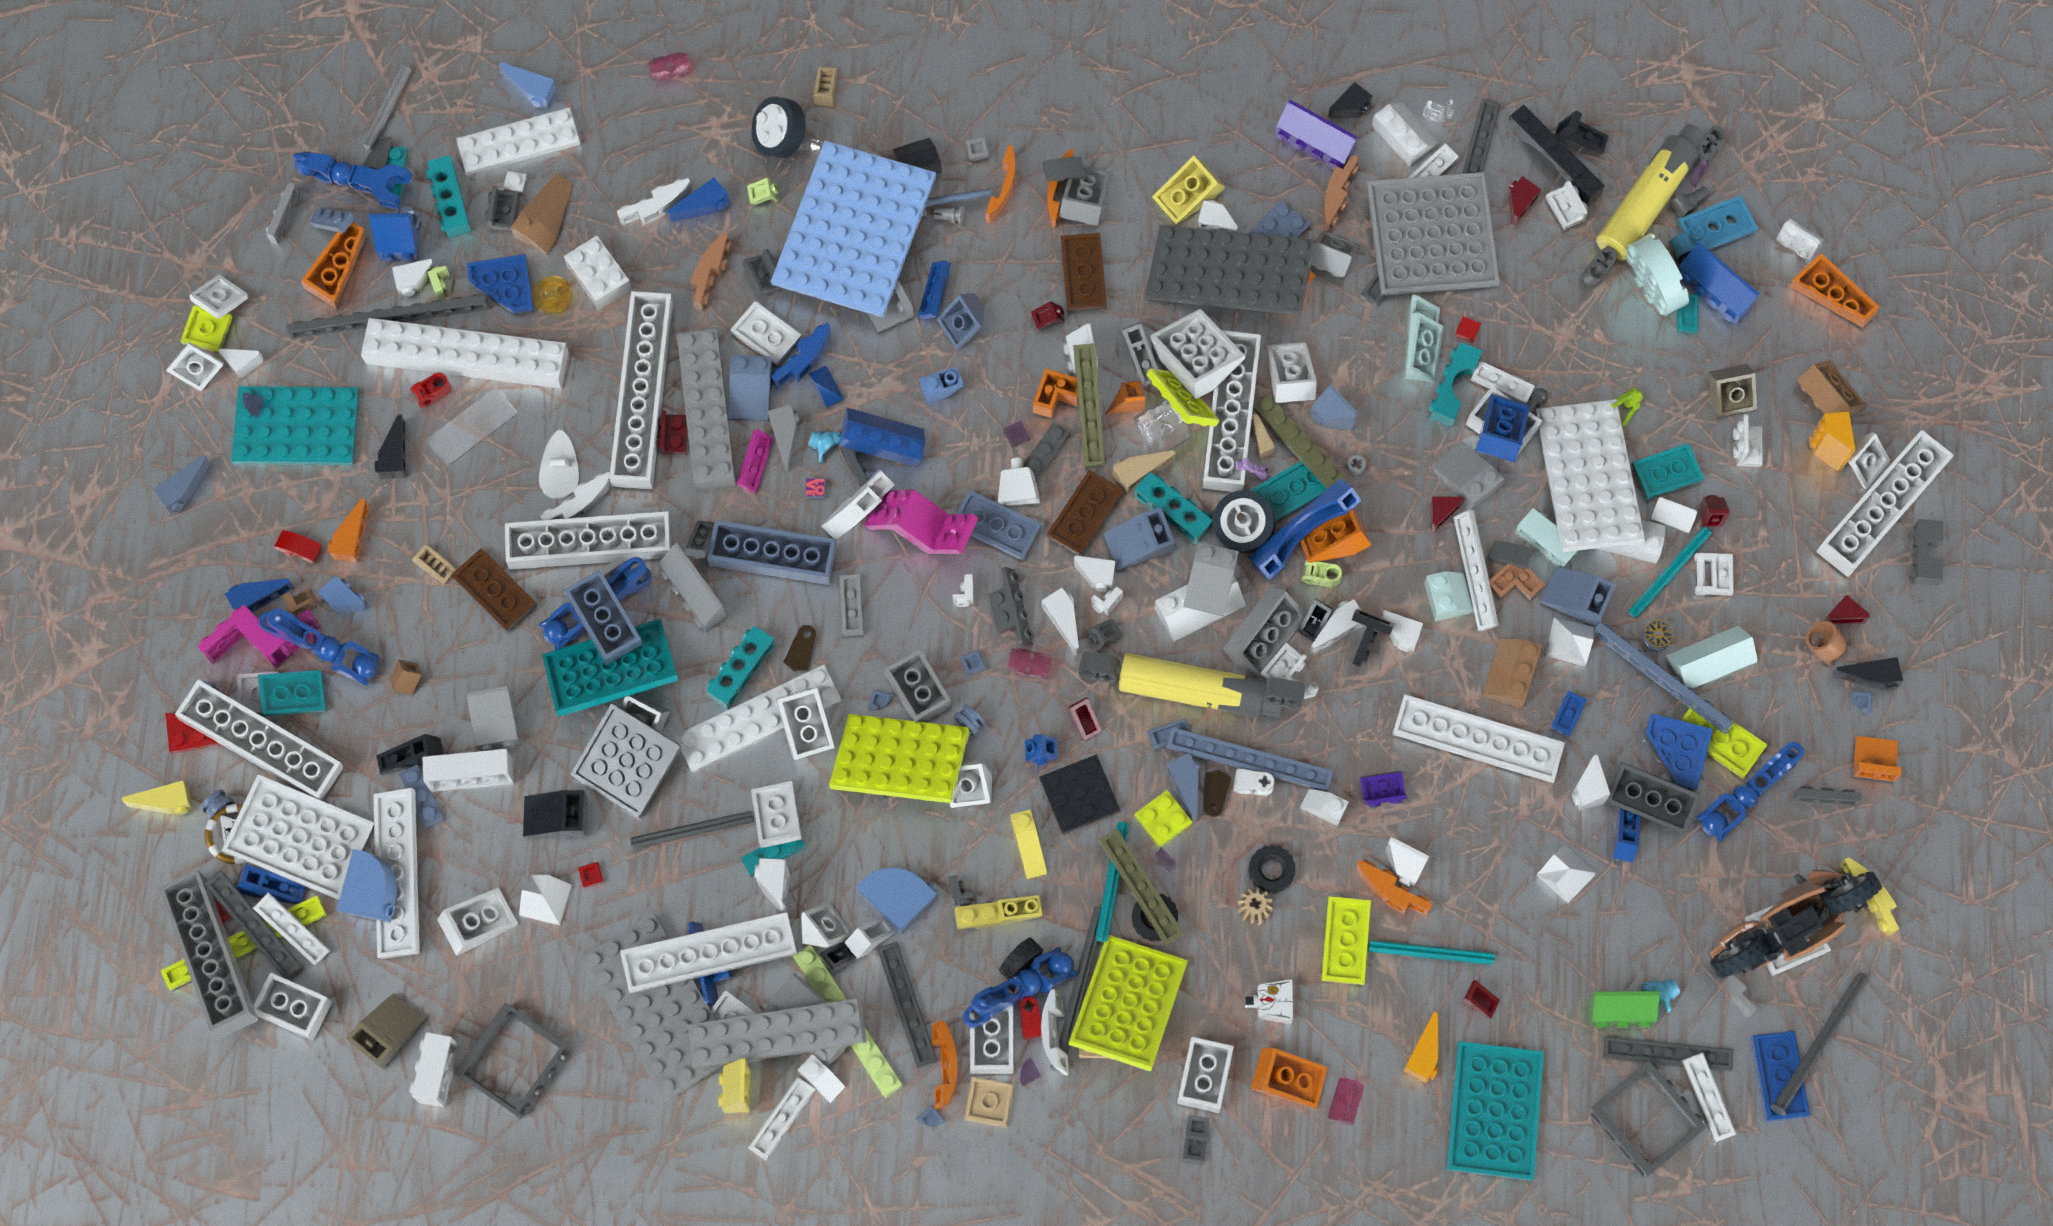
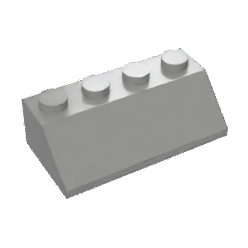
[659,543,727,632]
[1223,586,1306,678]
[765,973,847,1067]

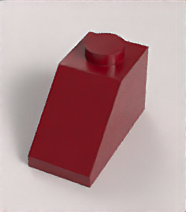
[1508,176,1541,225]
[1700,495,1730,527]

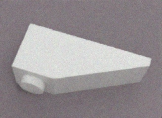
[1041,588,1079,655]
[1310,600,1365,654]

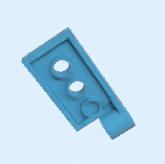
[1669,195,1758,261]

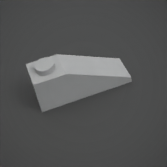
[1122,321,1158,387]
[767,404,800,472]

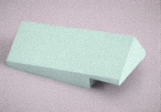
[1404,295,1444,383]
[1666,625,1758,689]

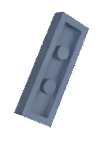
[309,207,355,233]
[399,764,444,829]

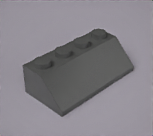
[1606,761,1701,834]

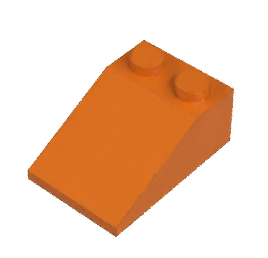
[1300,508,1371,563]
[1251,1048,1328,1109]

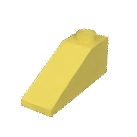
[122,781,193,815]
[1010,809,1047,880]

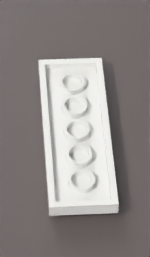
[456,107,580,176]

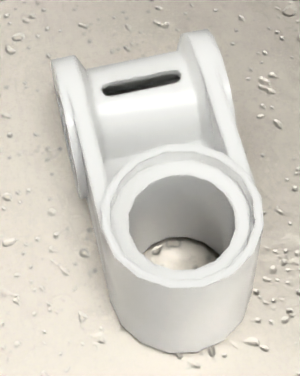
[1233,769,1274,796]

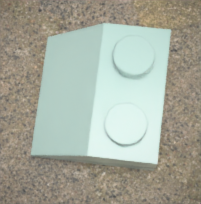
[1424,571,1474,621]

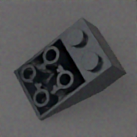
[523,790,587,837]

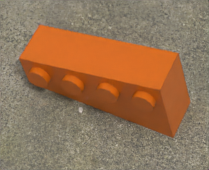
[301,221,366,309]
[1790,253,1880,328]

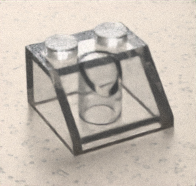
[1133,399,1190,453]

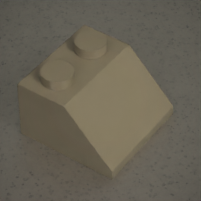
[1708,364,1757,417]

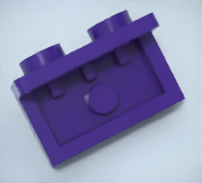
[1360,771,1407,807]

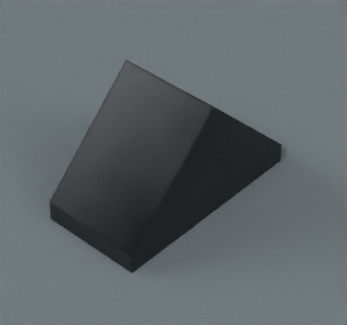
[1298,598,1334,641]
[819,940,857,976]

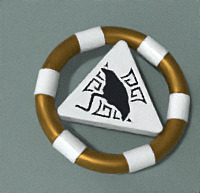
[205,804,246,865]

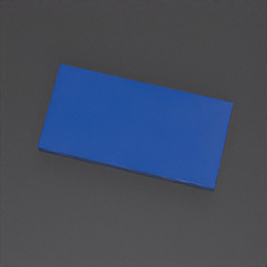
[1751,1031,1810,1122]

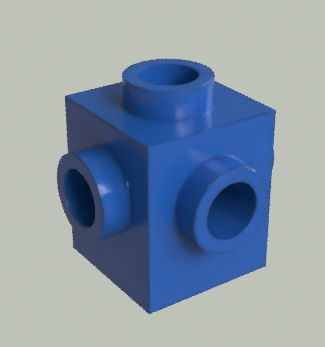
[1025,734,1058,766]

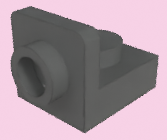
[1086,618,1123,652]
[949,875,975,906]

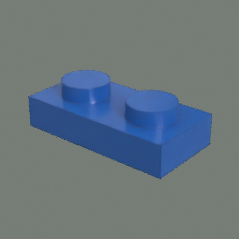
[1550,691,1587,737]

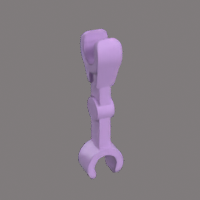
[1235,458,1270,480]

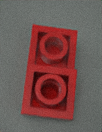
[273,530,322,564]

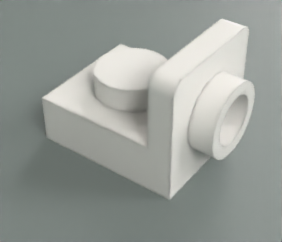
[952,574,974,607]
[1091,586,1123,616]

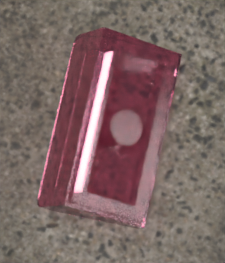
[1327,1077,1364,1126]

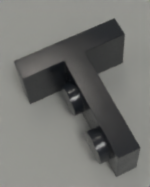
[1554,110,1609,155]
[1352,609,1395,667]

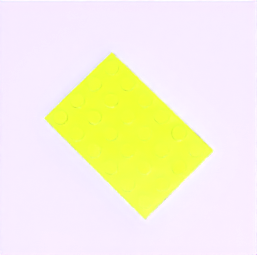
[829,714,970,803]
[1069,935,1188,1071]

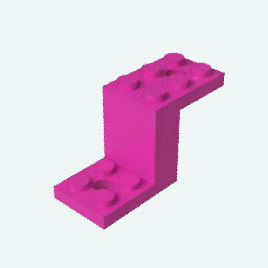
[864,489,978,554]
[197,605,322,669]

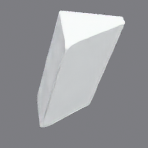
[1651,497,1698,534]

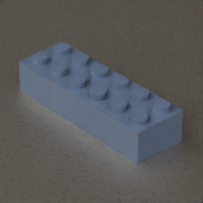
[707,520,837,585]

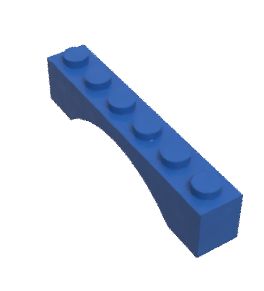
[1248,478,1361,580]

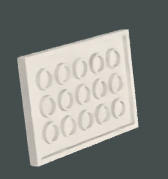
[222,775,374,900]

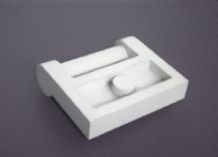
[1695,553,1733,596]

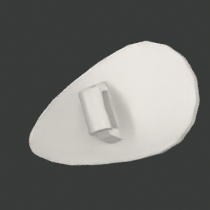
[539,430,579,499]

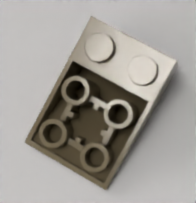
[346,993,425,1069]

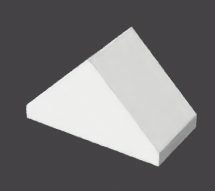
[219,349,264,379]

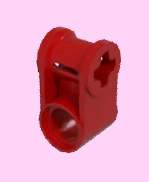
[410,372,452,408]
[1019,997,1042,1040]

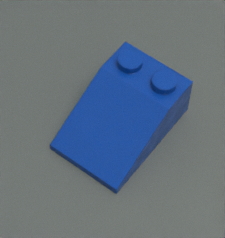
[369,213,420,262]
[1476,394,1530,462]

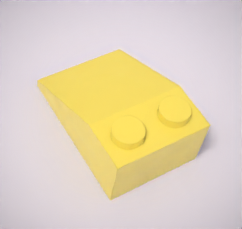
[1152,155,1226,225]
[718,1059,751,1113]

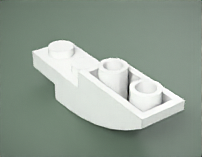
[616,178,692,226]
[821,469,895,539]
[540,472,612,520]

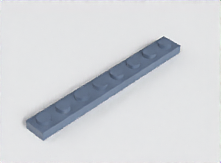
[1594,622,1733,735]
[1166,727,1333,792]

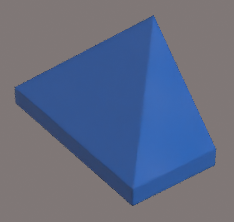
[808,366,844,408]

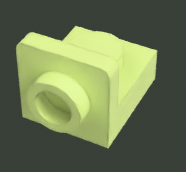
[747,178,780,206]
[427,266,450,300]

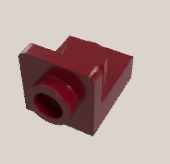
[1031,301,1065,331]

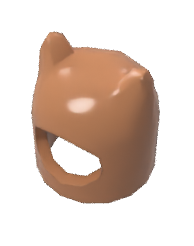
[1805,621,1846,666]

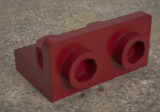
[657,411,688,455]

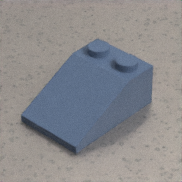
[728,355,773,422]

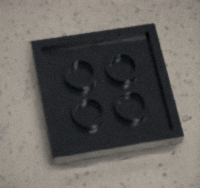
[1039,754,1121,835]

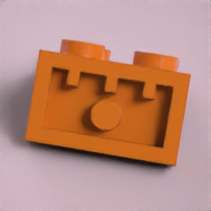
[1853,736,1902,782]

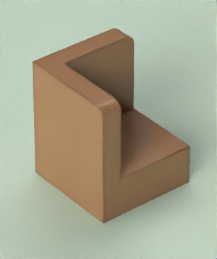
[282,590,317,617]
[390,659,422,694]

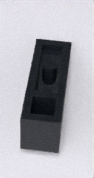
[374,414,406,479]
[1832,657,1903,691]
[376,734,444,775]

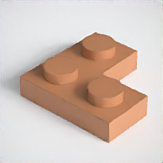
[1489,564,1545,600]

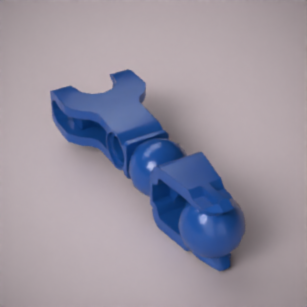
[293,151,413,210]
[538,557,652,650]
[258,609,381,685]
[1696,742,1804,842]
[962,947,1078,1028]

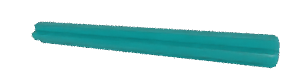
[1628,526,1712,619]
[1096,821,1129,942]
[1368,940,1495,965]

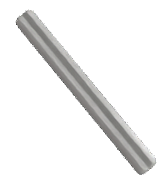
[363,64,412,150]

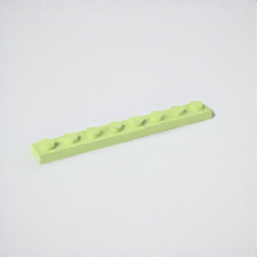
[793,945,902,1098]

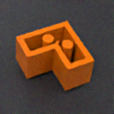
[1033,368,1078,418]

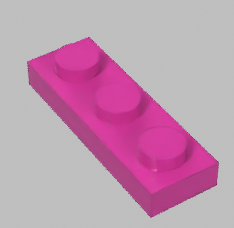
[736,429,773,493]

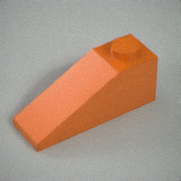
[328,498,369,562]

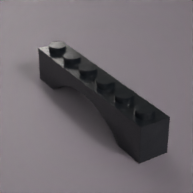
[1507,105,1605,207]

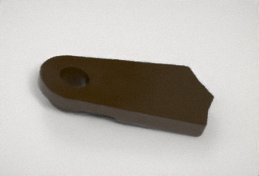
[783,625,816,672]
[1203,770,1231,817]

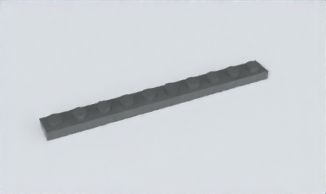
[286,294,489,339]

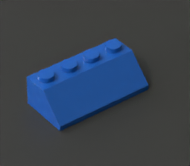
[1678,242,1760,325]
[838,407,925,467]

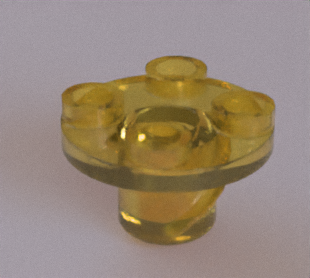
[532,276,573,314]

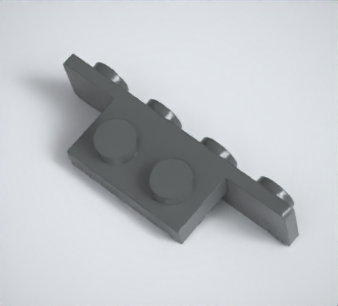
[989,567,1033,647]

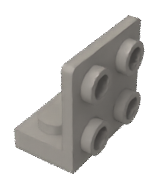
[868,280,914,332]

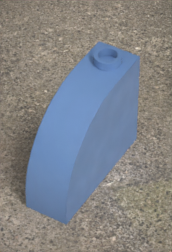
[337,849,397,923]
[856,868,937,934]

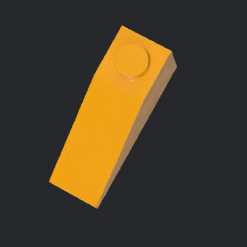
[1403,1011,1439,1083]

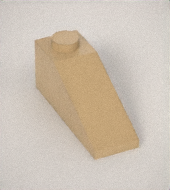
[1112,450,1176,494]

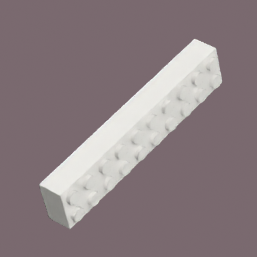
[609,291,673,489]
[361,318,569,389]

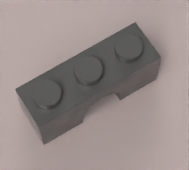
[1910,519,1943,586]

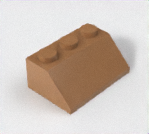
[1797,360,1867,418]
[1482,639,1542,709]

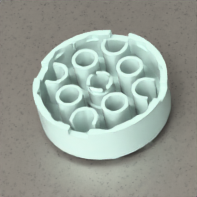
[1625,233,1689,316]

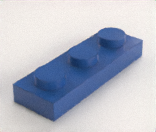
[918,260,951,320]

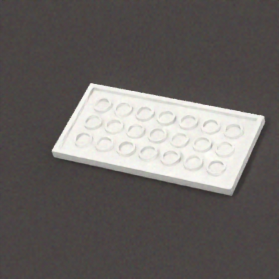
[1535,399,1645,552]

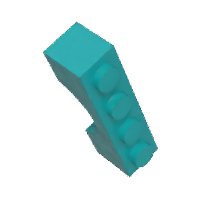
[1428,342,1483,427]

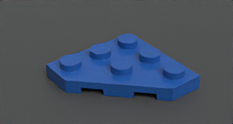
[466,254,534,314]
[1646,713,1713,790]

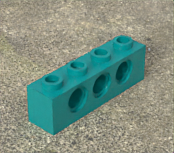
[425,155,472,238]
[1134,472,1213,544]
[706,625,776,710]

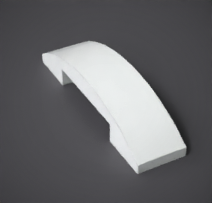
[1041,989,1068,1075]

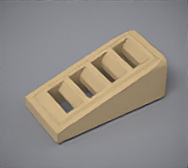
[813,67,838,107]
[1252,414,1275,460]
[412,543,457,585]

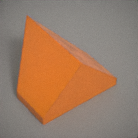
[1105,381,1145,415]

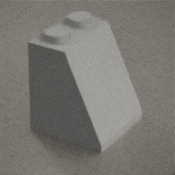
[466,686,521,751]

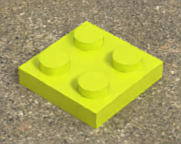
[180,305,233,353]
[1134,790,1193,848]

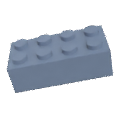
[564,570,642,665]

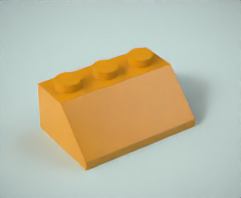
[1809,412,1855,472]

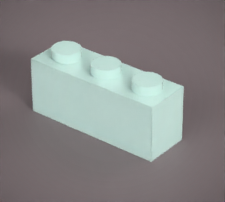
[1515,508,1579,568]

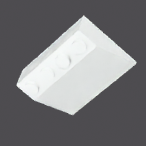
[1150,309,1245,399]

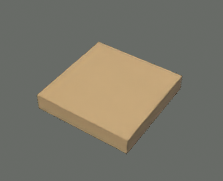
[964,1077,1014,1127]

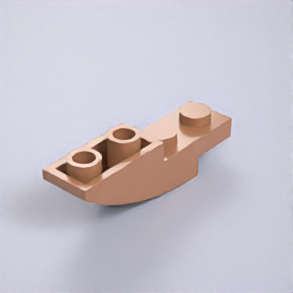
[1323,154,1360,231]
[690,232,732,311]

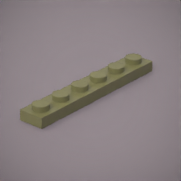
[1073,343,1105,466]
[1253,394,1345,489]
[1099,829,1184,946]

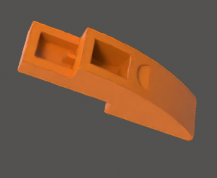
[1356,860,1432,916]

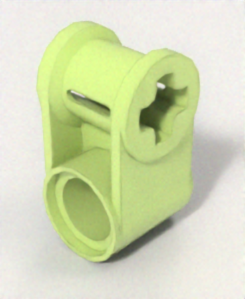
[1301,560,1342,588]

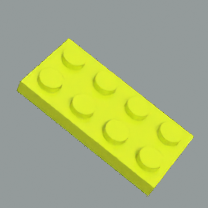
[1147,368,1219,427]
[1681,708,1767,779]
[1321,896,1371,985]

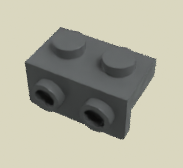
[485,186,519,231]
[742,249,781,296]

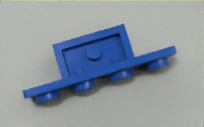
[688,921,733,1005]

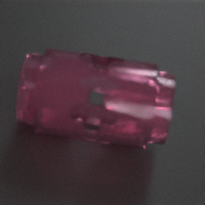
[648,51,691,82]
[1007,647,1052,679]

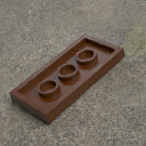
[1061,233,1107,312]
[1046,470,1124,556]
[451,548,537,632]

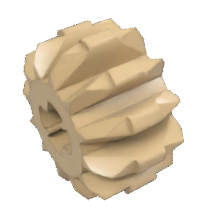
[1237,888,1273,924]

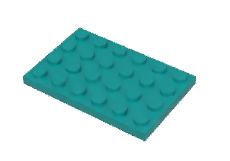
[231,386,360,465]
[542,618,678,717]
[1446,1041,1544,1181]

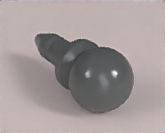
[1527,388,1548,412]

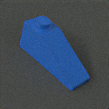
[667,177,730,222]
[225,578,294,613]
[1612,807,1641,863]
[235,864,306,904]

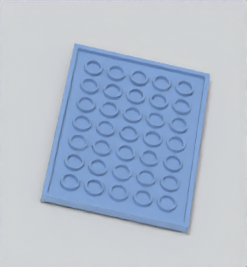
[771,141,936,318]

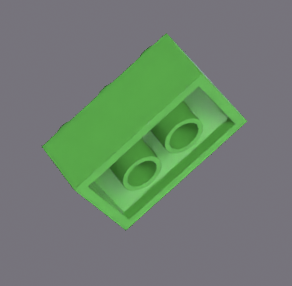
[1588,991,1660,1029]

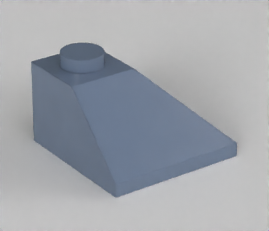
[936,293,985,350]
[1310,384,1358,430]

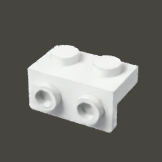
[1545,181,1588,230]
[1259,643,1307,681]

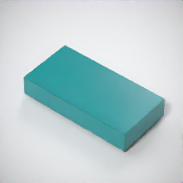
[1677,294,1699,334]

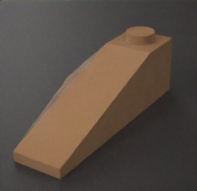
[511,174,573,255]

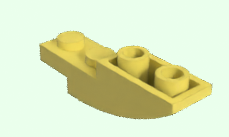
[1840,857,1899,936]
[954,895,1043,929]

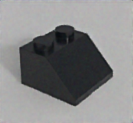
[892,137,942,174]

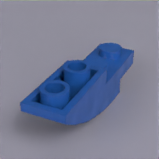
[770,322,831,389]

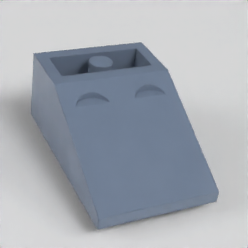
[1103,507,1175,571]
[1540,566,1616,626]

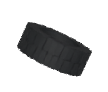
[1248,845,1296,894]
[1132,893,1178,941]
[999,937,1044,980]

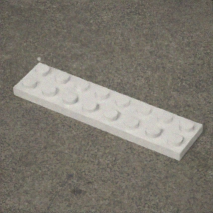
[674,665,842,774]
[1392,694,1565,783]
[374,788,420,959]
[620,912,797,993]

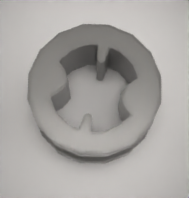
[1347,455,1366,475]

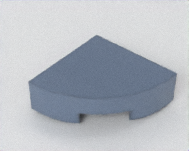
[867,689,893,711]
[1850,691,1872,714]
[916,1104,946,1127]

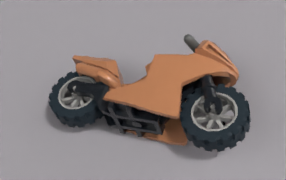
[1709,870,1882,978]

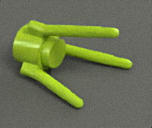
[1611,387,1643,428]

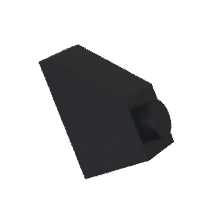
[1328,82,1373,119]

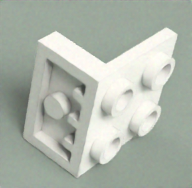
[1776,219,1824,260]
[1733,414,1762,467]

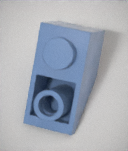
[919,366,963,405]
[317,575,367,612]

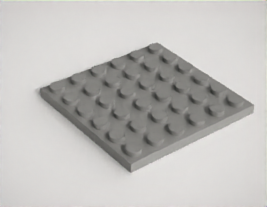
[1366,172,1500,296]

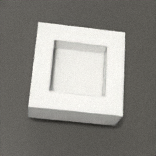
[503,171,528,195]

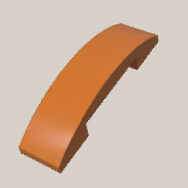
[986,145,1015,223]
[1047,149,1074,228]
[932,1020,957,1109]

